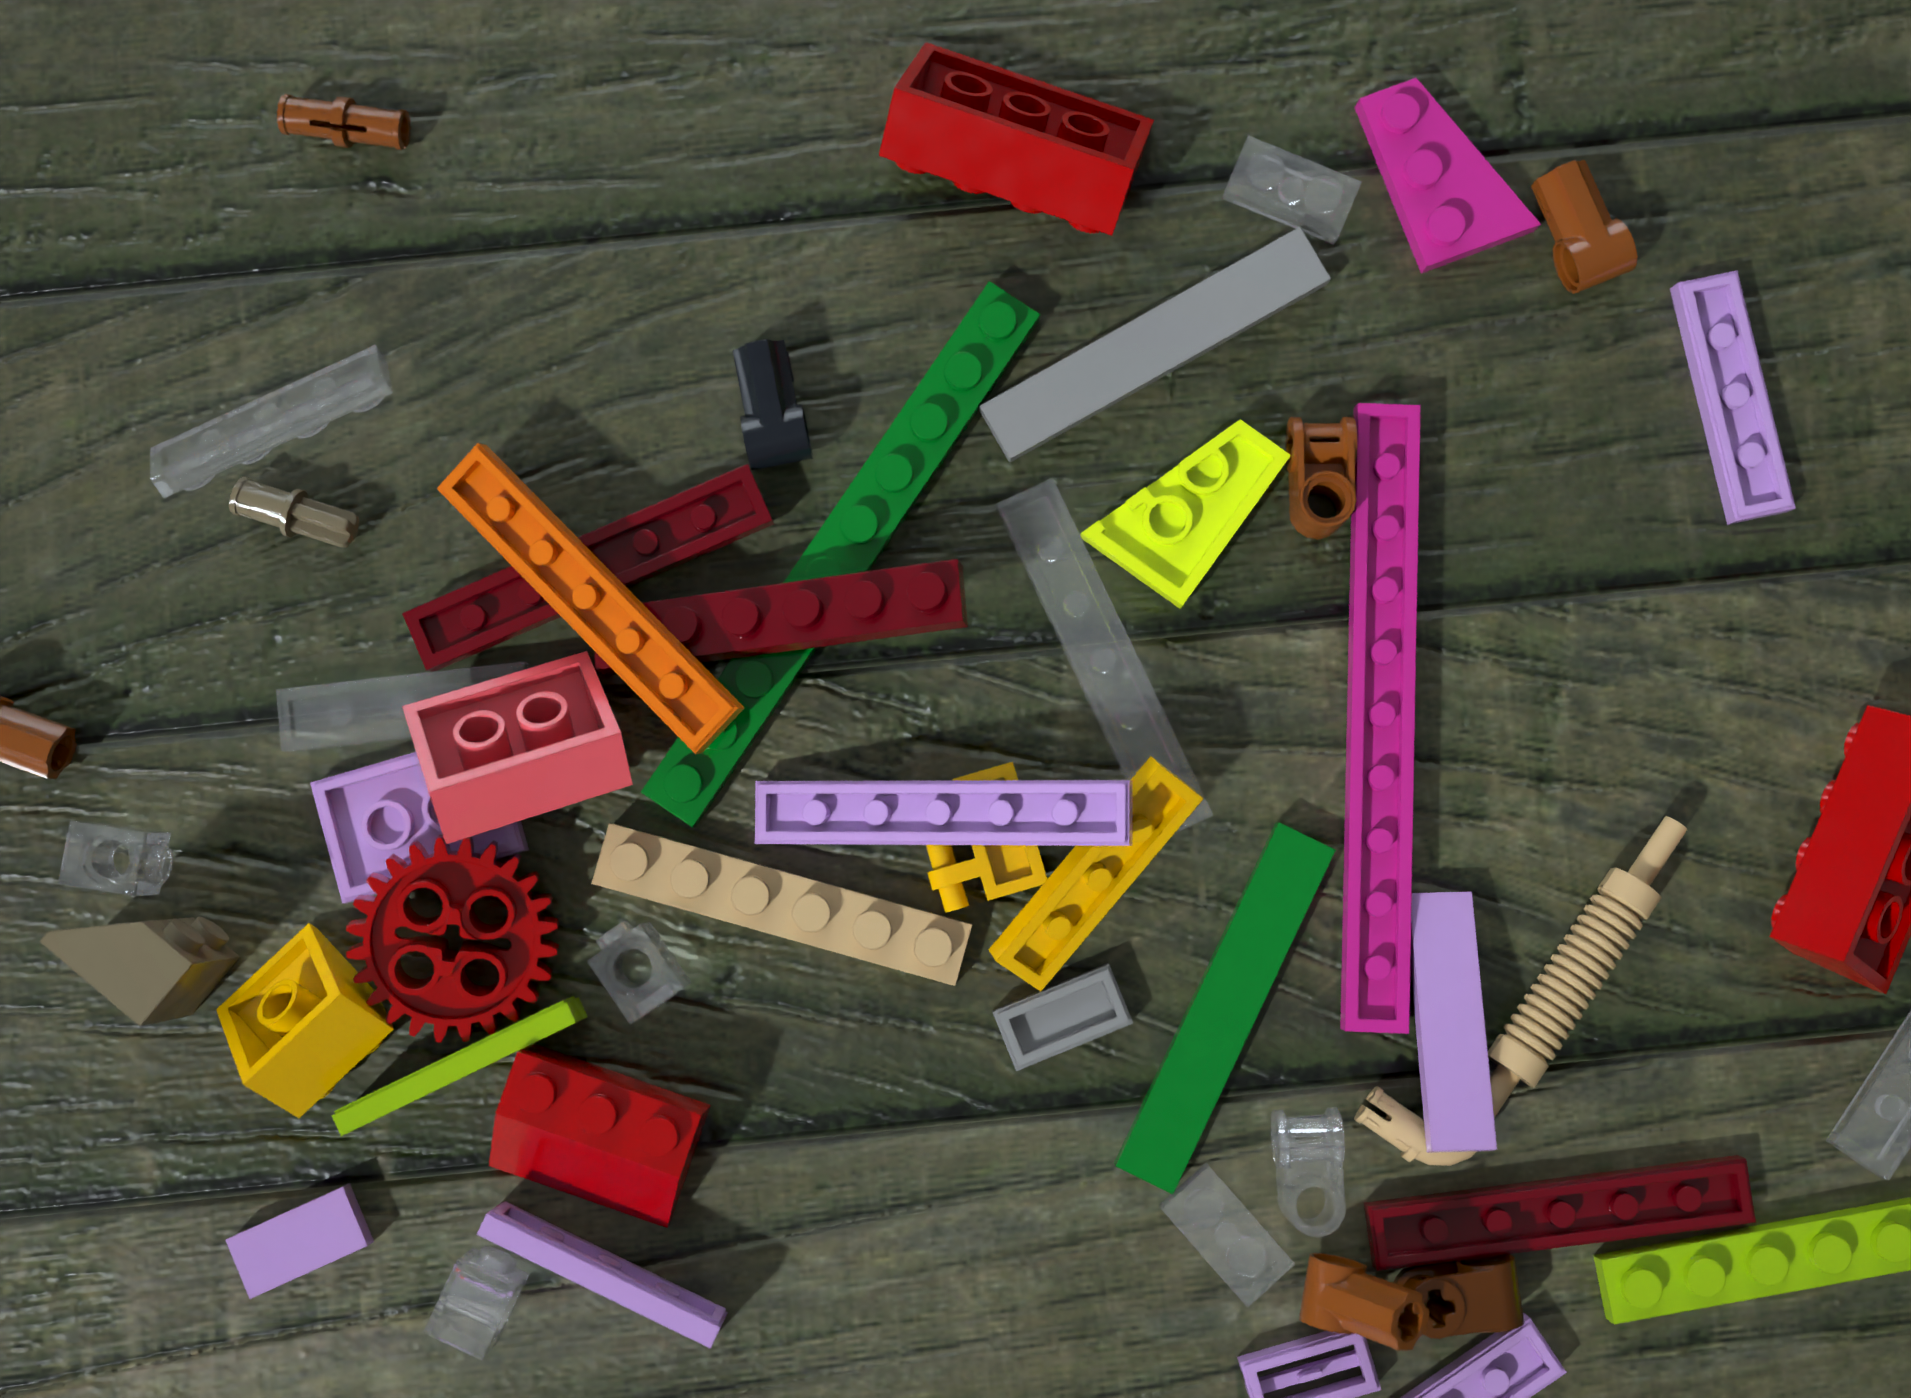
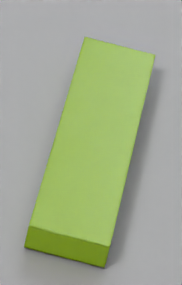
[332,996,588,1136]

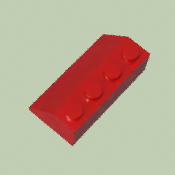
[879,42,1154,236]
[1769,705,1911,994]

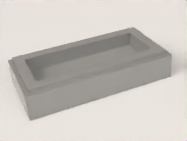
[992,963,1133,1071]

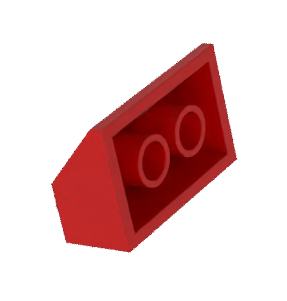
[489,1044,711,1228]

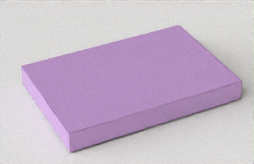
[310,752,529,903]

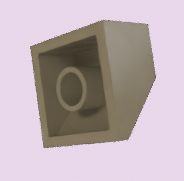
[40,916,240,1026]

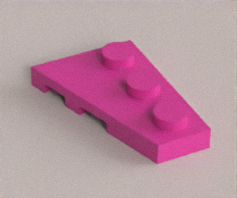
[1354,78,1541,274]

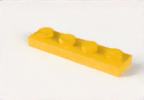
[988,756,1203,992]

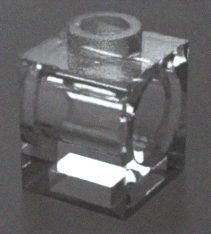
[58,821,173,896]
[587,920,692,1025]
[423,1246,530,1360]

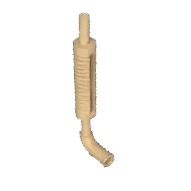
[1354,816,1687,1166]

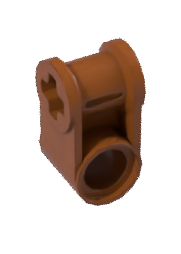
[1285,417,1357,540]

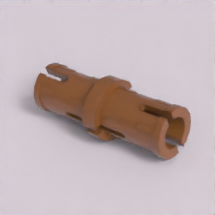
[277,94,411,150]

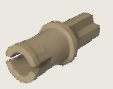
[229,476,359,548]

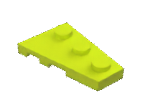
[1079,419,1291,609]

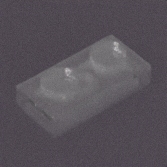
[1222,135,1361,244]
[1159,1163,1295,1308]

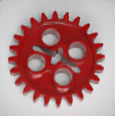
[346,834,559,1043]

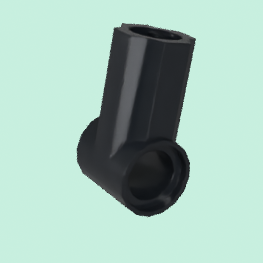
[732,339,813,471]

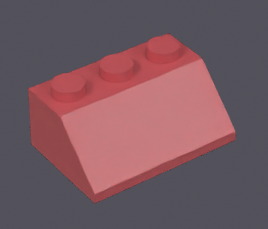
[402,651,633,844]

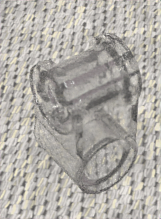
[1271,1107,1346,1237]

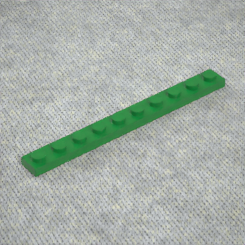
[641,281,1040,828]

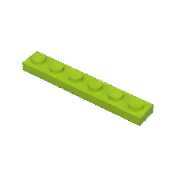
[1593,1197,1911,1325]

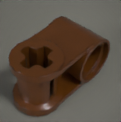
[1393,1254,1525,1339]

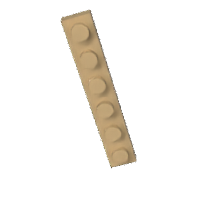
[591,823,972,986]

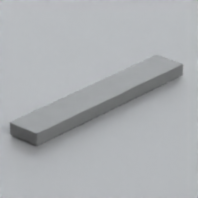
[979,227,1331,463]

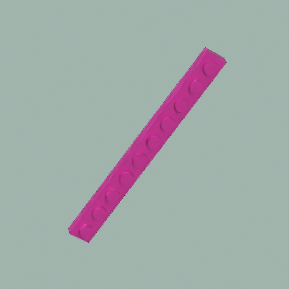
[1340,403,1421,1034]

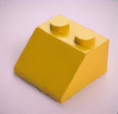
[216,923,394,1118]

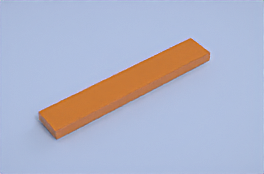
[437,443,745,754]

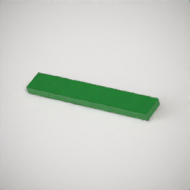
[1114,822,1336,1195]

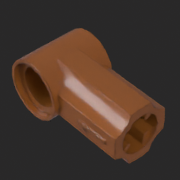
[1531,160,1638,294]
[0,696,77,779]
[1299,1253,1429,1350]

